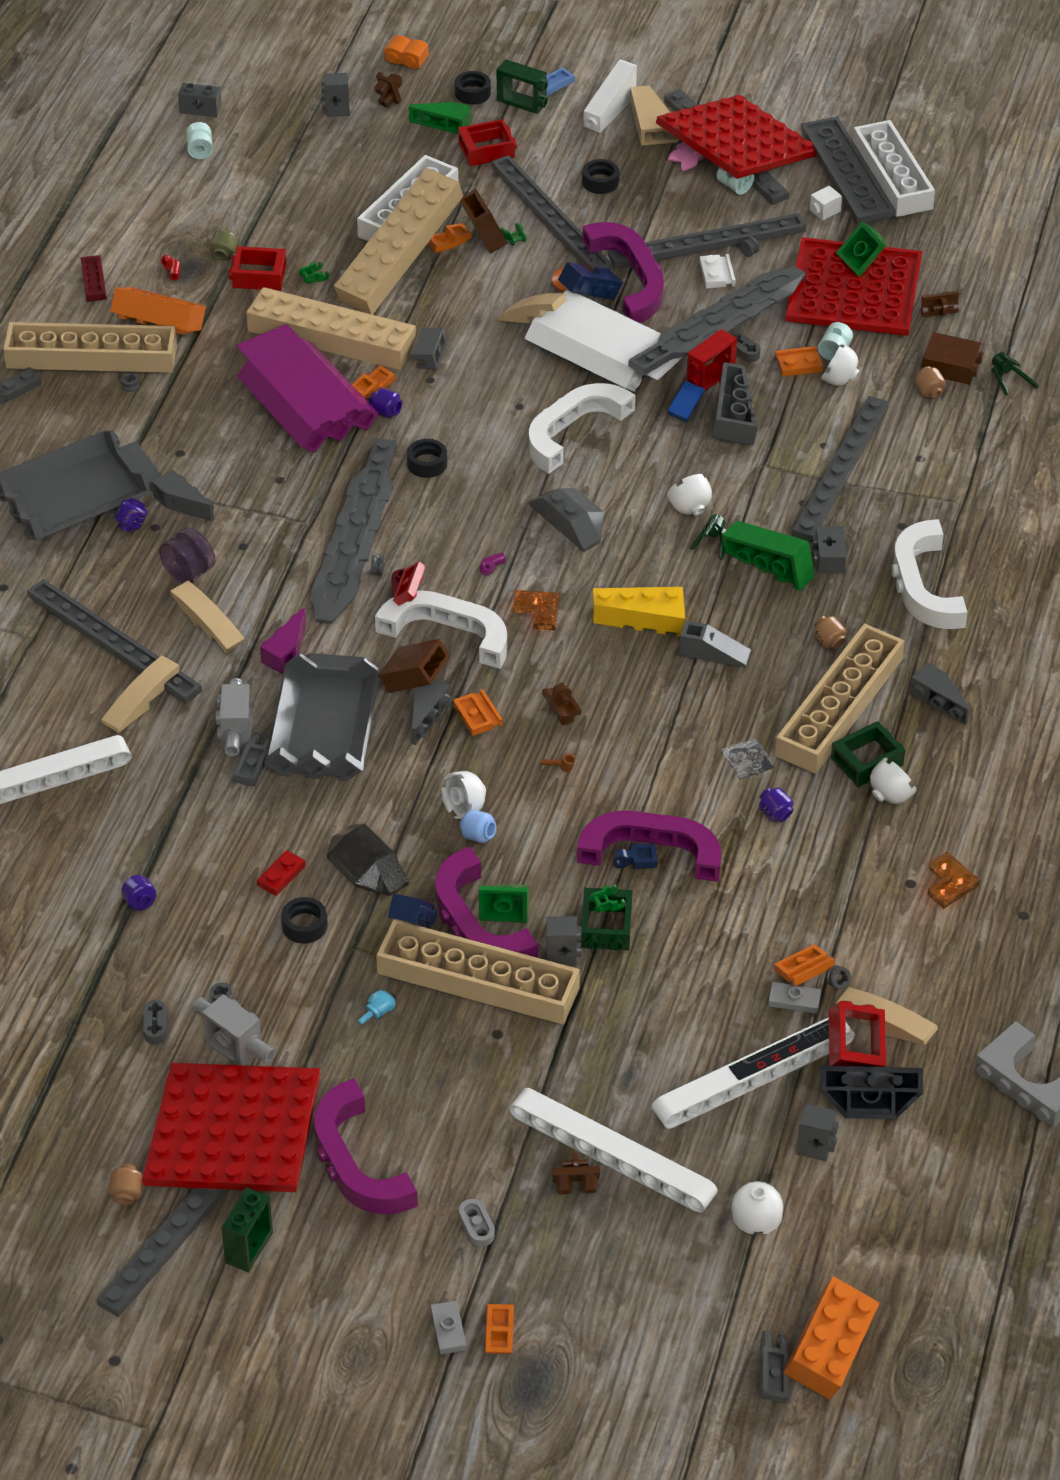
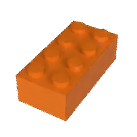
[110,287,206,334]
[783,1276,880,1400]

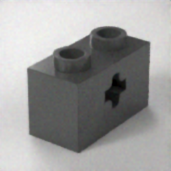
[321,73,350,117]
[178,83,222,117]
[812,526,846,573]
[546,916,581,967]
[797,1104,839,1162]

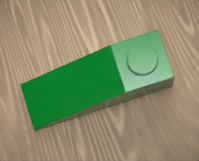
[409,102,472,134]

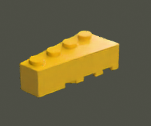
[593,587,685,637]

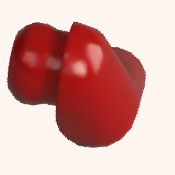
[160,254,181,281]

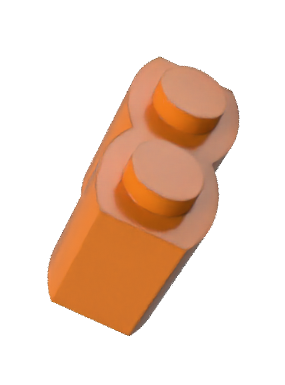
[384,35,429,69]

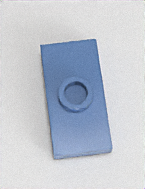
[547,67,575,96]

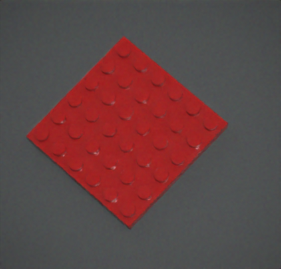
[656,95,816,179]
[785,237,923,336]
[142,1062,321,1193]

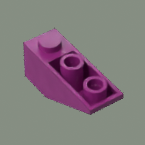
[260,608,307,674]

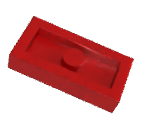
[393,561,425,606]
[257,850,306,896]

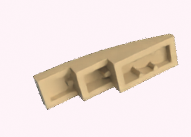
[497,293,567,323]
[170,581,245,653]
[101,655,179,733]
[836,987,938,1045]

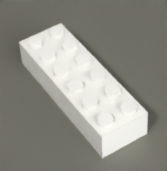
[853,120,935,217]
[357,155,458,241]

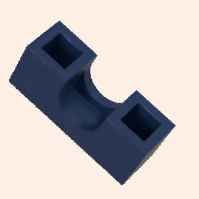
[558,262,623,300]
[388,893,437,929]

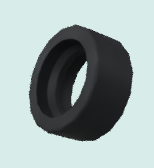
[455,71,491,105]
[582,159,620,194]
[407,439,448,478]
[281,897,328,944]

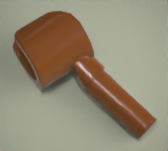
[542,754,575,772]

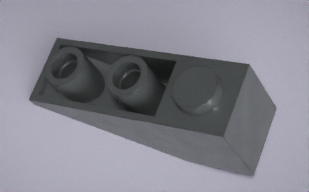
[152,470,214,521]
[679,620,751,668]
[910,662,970,725]
[412,679,452,745]

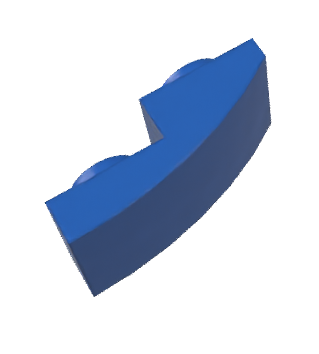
[668,381,705,422]

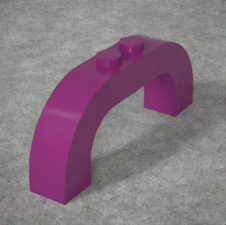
[582,222,664,323]
[577,810,722,882]
[435,846,538,958]
[314,1078,418,1214]

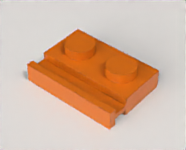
[775,346,823,377]
[453,689,503,736]
[774,944,835,987]

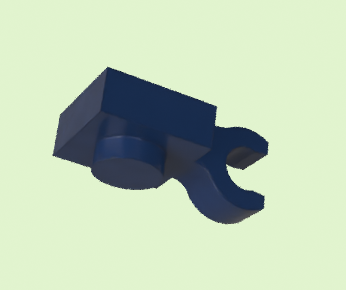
[614,843,658,869]

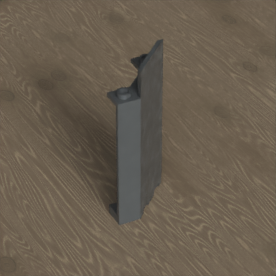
[0,430,162,540]
[264,653,381,781]

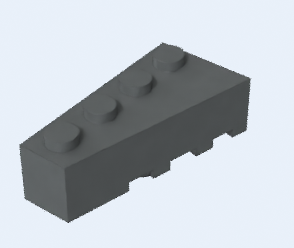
[712,362,758,445]

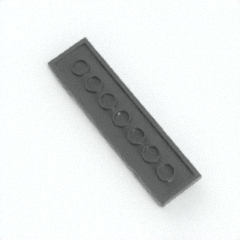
[801,116,895,224]

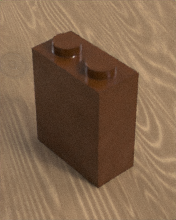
[460,189,508,254]
[922,332,984,385]
[378,639,451,693]

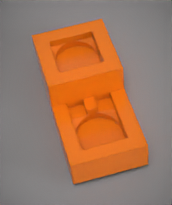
[427,223,473,253]
[352,365,396,399]
[485,1304,514,1354]

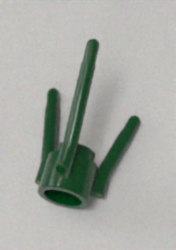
[991,352,1039,395]
[690,514,726,560]

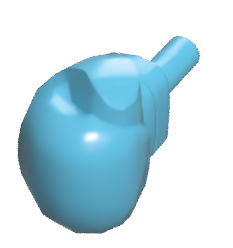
[358,990,396,1025]

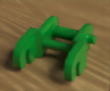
[500,222,527,246]
[299,261,330,284]
[589,885,626,913]

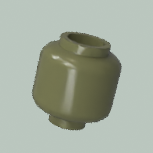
[210,229,238,261]

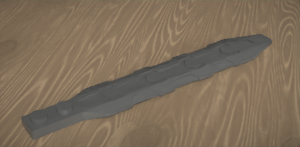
[628,266,806,376]
[312,438,397,624]

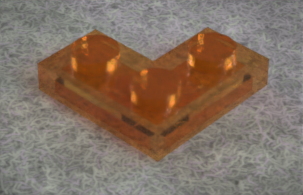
[513,590,560,631]
[927,852,980,909]

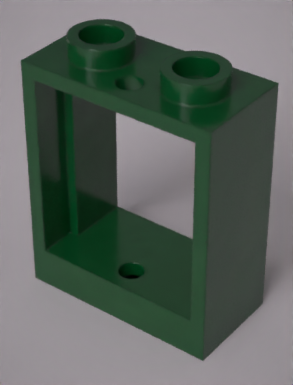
[496,59,548,114]
[831,721,905,788]
[581,887,633,951]
[221,1187,273,1273]

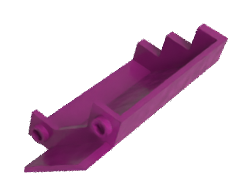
[236,324,379,453]

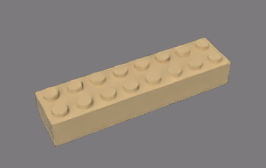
[334,167,463,315]
[246,287,416,370]
[3,322,177,373]
[775,623,905,774]
[376,920,580,1025]

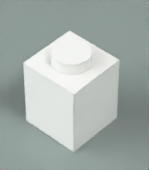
[810,186,842,221]

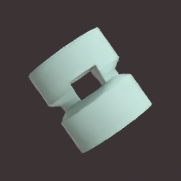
[186,122,213,159]
[717,167,754,195]
[818,322,853,361]

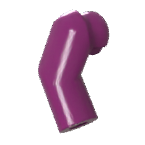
[479,552,506,575]

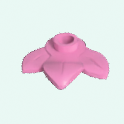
[668,142,705,171]

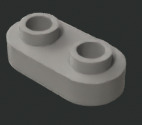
[459,1199,495,1247]

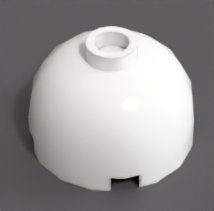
[821,343,860,386]
[667,474,712,516]
[870,757,917,804]
[441,771,486,819]
[731,1181,783,1234]

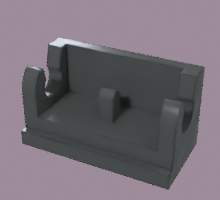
[411,328,447,371]

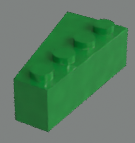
[722,520,815,591]

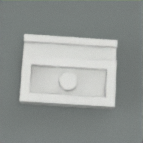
[699,254,735,289]

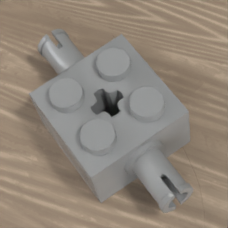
[216,678,252,756]
[193,994,276,1065]

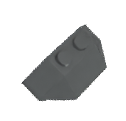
[529,488,604,552]

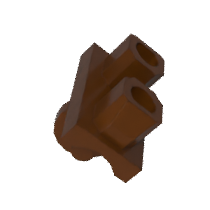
[373,72,403,108]
[921,291,959,317]
[542,682,581,725]
[552,1152,600,1195]

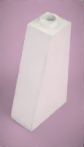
[583,59,637,133]

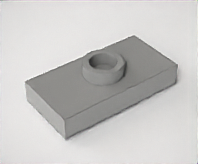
[768,982,821,1014]
[431,1301,466,1355]

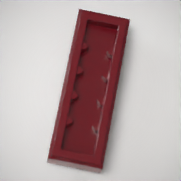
[80,255,107,302]

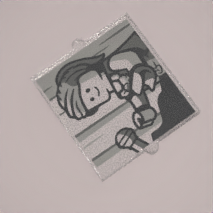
[722,738,774,780]

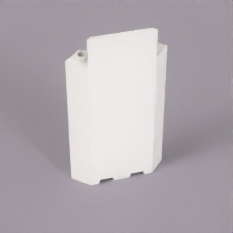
[524,289,682,391]

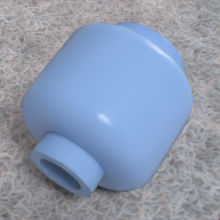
[460,810,497,843]

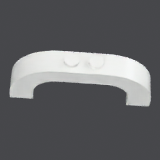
[529,383,635,474]
[892,519,967,629]
[375,591,507,669]

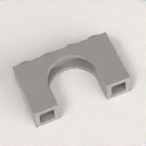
[975,1021,1060,1128]

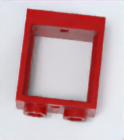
[458,119,517,166]
[229,246,287,291]
[686,329,737,392]
[829,1001,886,1067]

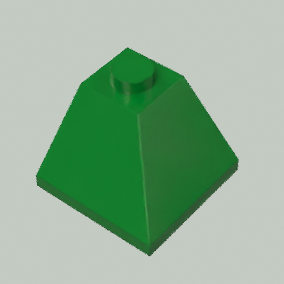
[836,222,887,277]
[479,884,529,923]

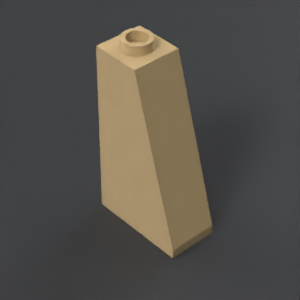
[630,86,679,145]

